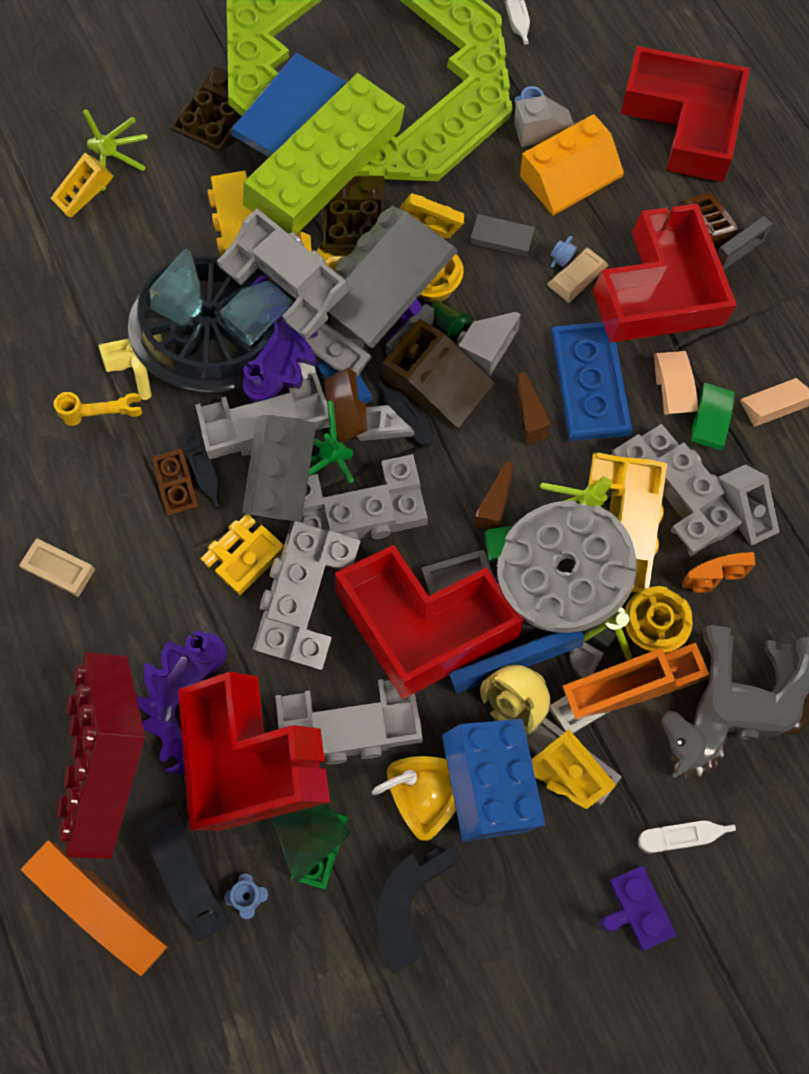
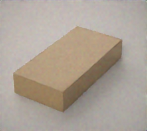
[19,538,95,597]

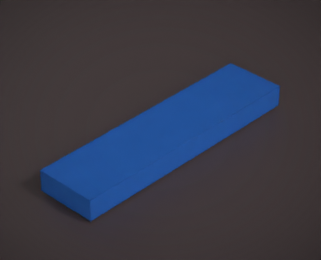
[450,631,584,693]

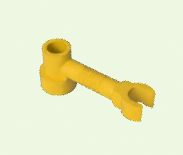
[54,392,142,426]

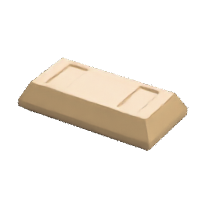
[547,247,609,303]

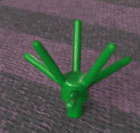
[308,401,354,483]

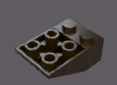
[170,66,242,152]
[323,176,385,250]
[382,318,495,430]

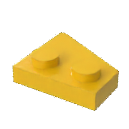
[399,193,464,238]
[531,729,616,809]

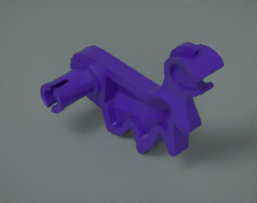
[243,275,318,402]
[136,631,228,775]

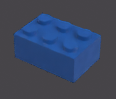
[442,719,545,842]

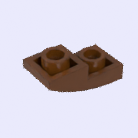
[324,367,368,442]
[151,448,199,516]

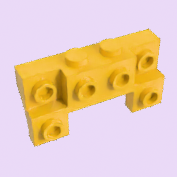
[589,453,667,594]

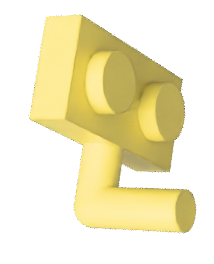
[99,334,163,400]

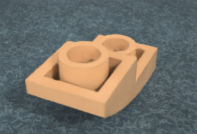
[654,351,698,415]

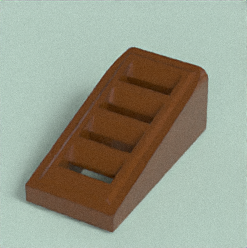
[683,192,739,247]
[516,372,551,445]
[474,461,514,531]

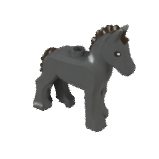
[661,625,809,779]

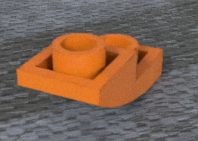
[682,552,755,593]

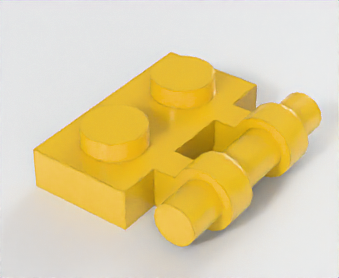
[200,514,284,596]

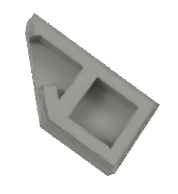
[356,405,414,441]

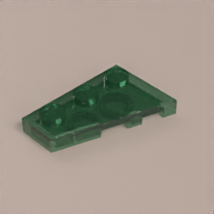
[271,803,352,883]

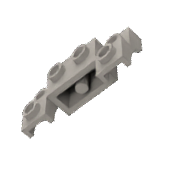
[217,209,349,340]
[195,372,329,459]
[611,424,742,556]
[297,454,428,540]
[252,521,361,670]
[276,679,423,764]

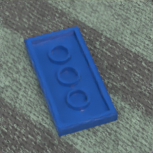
[232,53,346,157]
[551,322,632,441]

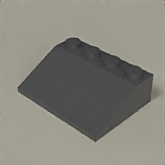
[327,206,458,348]

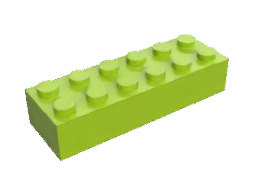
[243,73,405,235]

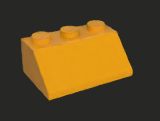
[520,114,624,216]

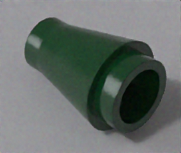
[430,301,473,341]

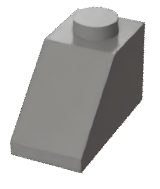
[514,96,574,147]
[456,312,521,377]
[718,464,779,545]

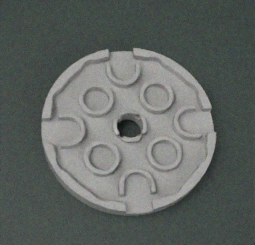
[497,501,637,633]

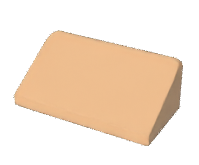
[740,378,809,427]

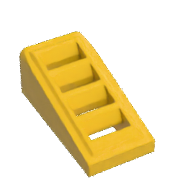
[51,153,114,218]

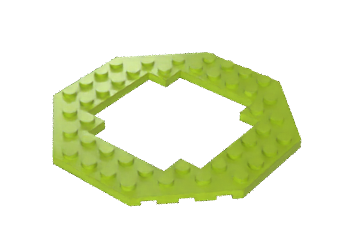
[227,0,513,181]

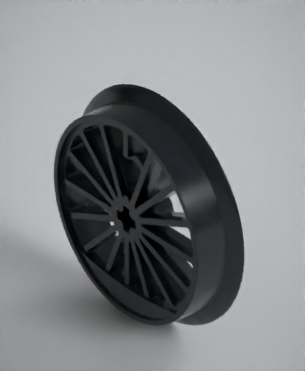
[127,256,275,393]

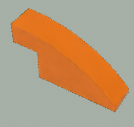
[563,643,709,720]
[20,840,168,976]

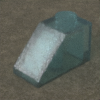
[150,248,202,326]
[220,280,293,346]

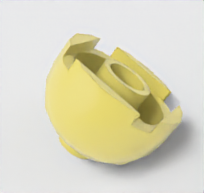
[480,664,550,735]

